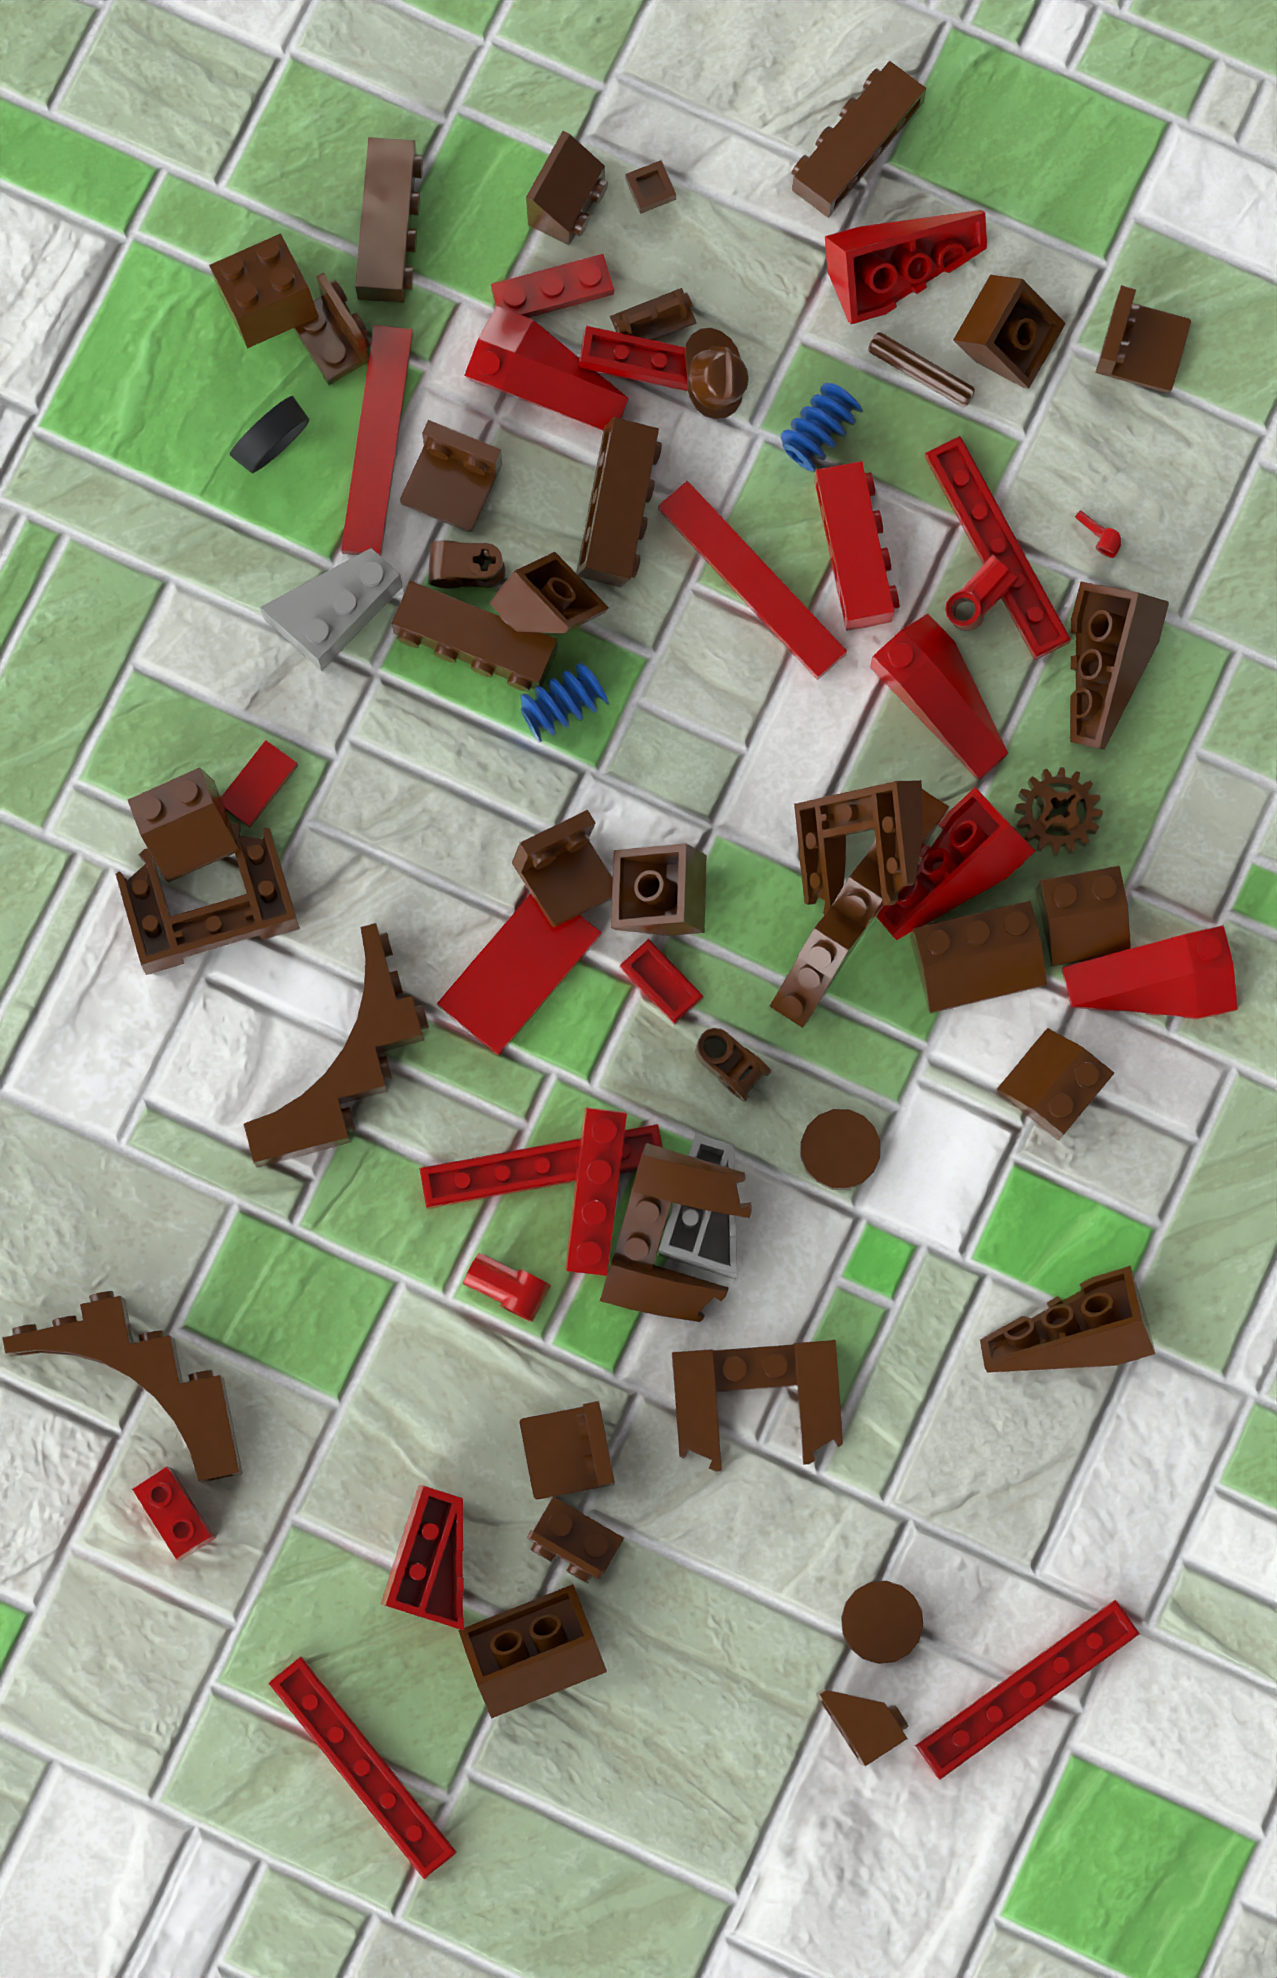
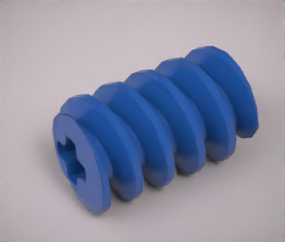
[780,382,864,472]
[520,663,609,743]

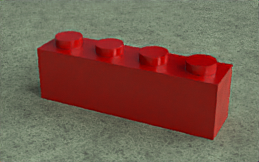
[814,461,900,631]
[565,1107,627,1276]

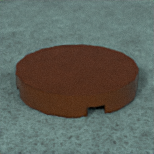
[800,1109,880,1190]
[841,1581,924,1664]

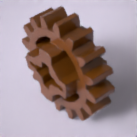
[1014,767,1103,856]

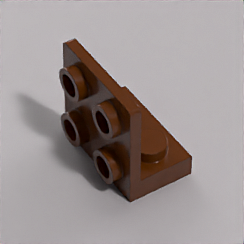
[293,272,370,385]
[1095,285,1191,393]
[400,420,503,532]
[512,810,613,927]
[519,1401,615,1500]
[527,1496,624,1584]

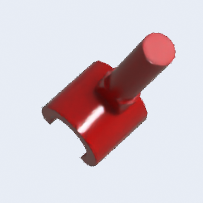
[1075,510,1121,558]

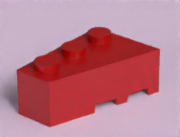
[381,1485,464,1631]

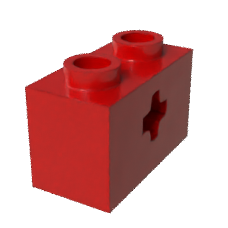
[132,1466,216,1560]

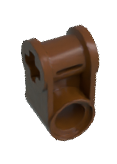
[428,540,506,589]
[695,1028,772,1102]

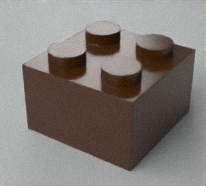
[209,233,319,349]

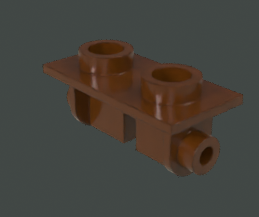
[610,288,697,340]

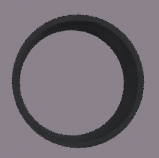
[230,396,309,474]

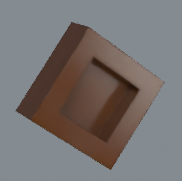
[625,160,676,214]

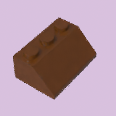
[910,900,1047,1014]
[458,1584,607,1719]

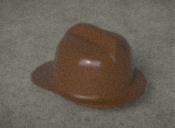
[685,328,749,420]

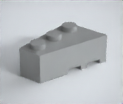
[260,548,403,671]
[658,1133,737,1279]

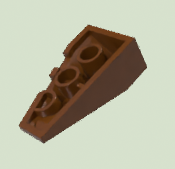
[1070,581,1169,750]
[980,1266,1155,1373]

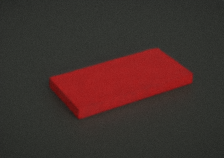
[436,893,602,1057]

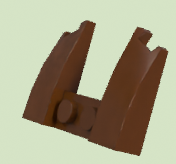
[794,780,923,914]
[115,823,300,975]
[600,1143,752,1322]
[672,1340,843,1472]

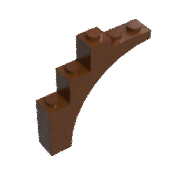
[770,789,950,1028]
[244,923,429,1168]
[2,1291,243,1483]

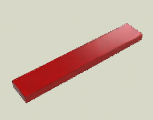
[341,324,413,556]
[925,436,1071,660]
[658,481,847,680]
[419,1124,663,1209]
[914,1600,1140,1780]
[268,1656,457,1879]

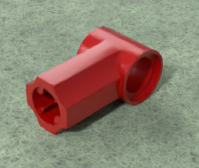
[945,555,1019,631]
[463,1252,551,1322]

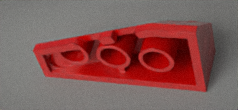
[825,210,987,324]
[464,306,629,431]
[870,614,1008,781]
[876,787,1035,940]
[1062,925,1238,1020]

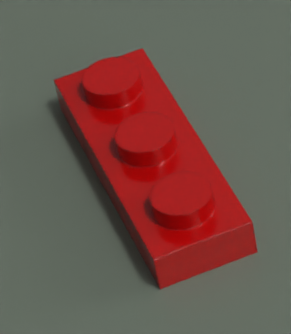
[491,254,614,318]
[578,326,688,391]

